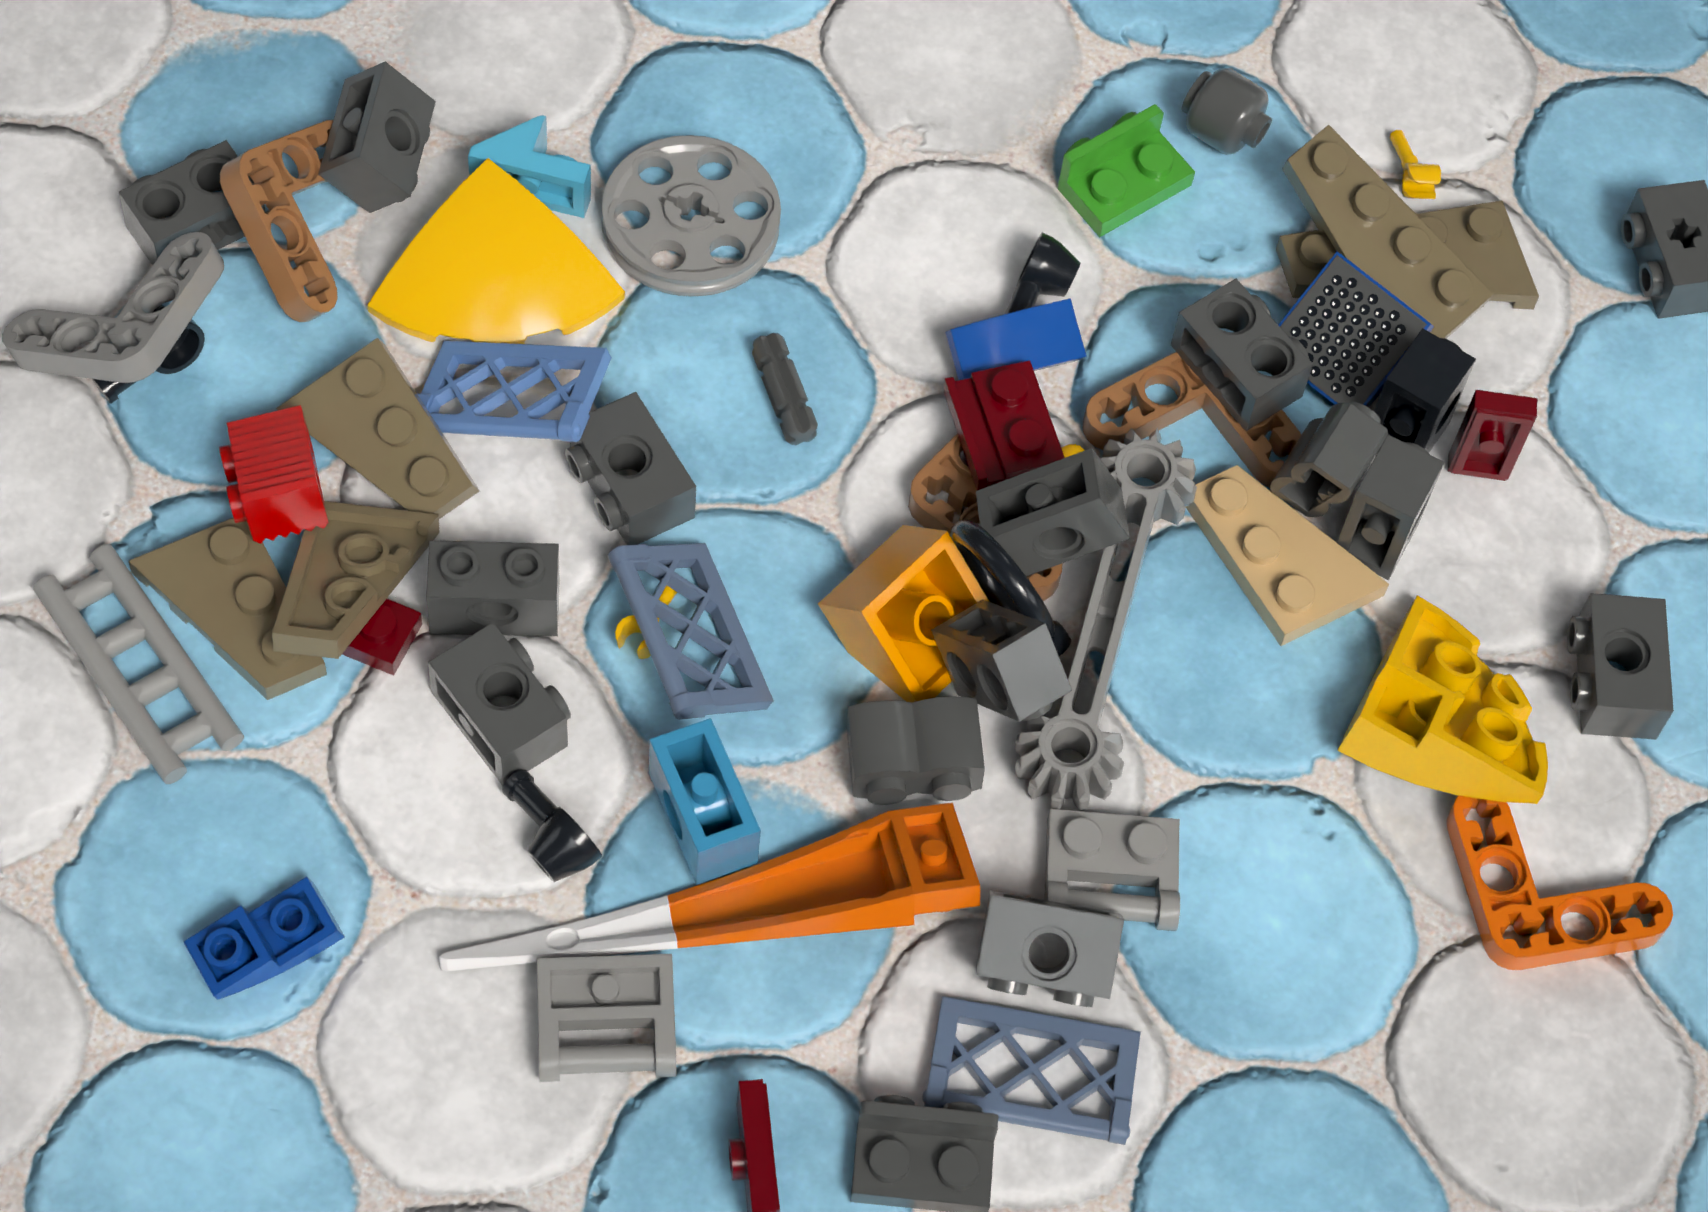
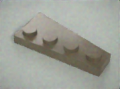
[1282,125,1494,339]
[1276,200,1539,310]

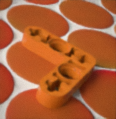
[1446,796,1673,970]

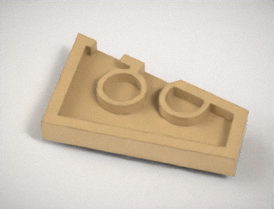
[1185,465,1389,646]

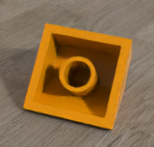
[818,525,989,703]

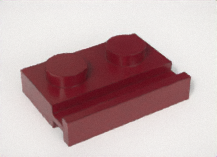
[944,360,1065,491]

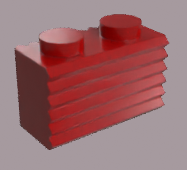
[219,405,329,544]

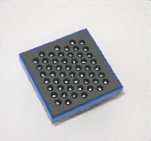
[1278,251,1434,408]

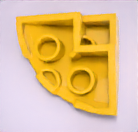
[367,158,625,344]
[1337,595,1548,804]

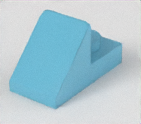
[468,115,591,218]

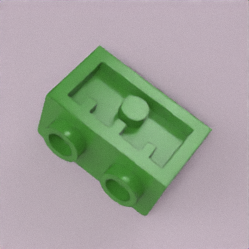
[1057,104,1195,238]

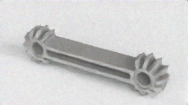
[1015,428,1197,811]

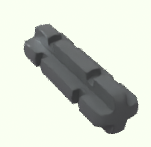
[752,333,818,445]

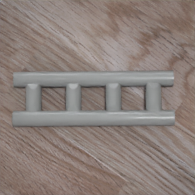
[33,544,244,784]

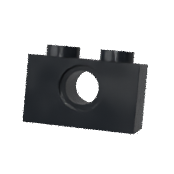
[1374,328,1476,453]

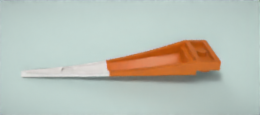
[439,802,980,971]

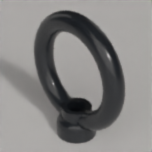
[950,520,1072,657]

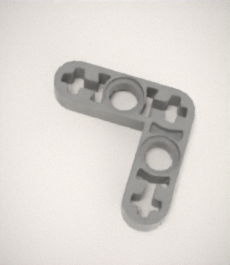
[2,232,224,383]

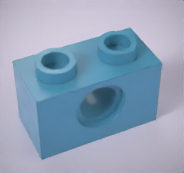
[648,718,761,885]

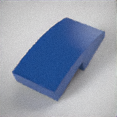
[945,298,1087,380]
[183,877,345,1000]

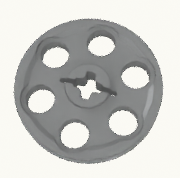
[602,135,781,297]

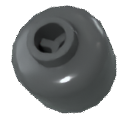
[1181,68,1272,155]

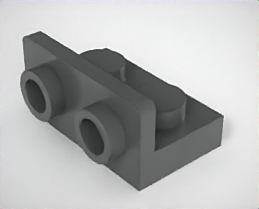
[850,1095,999,1212]

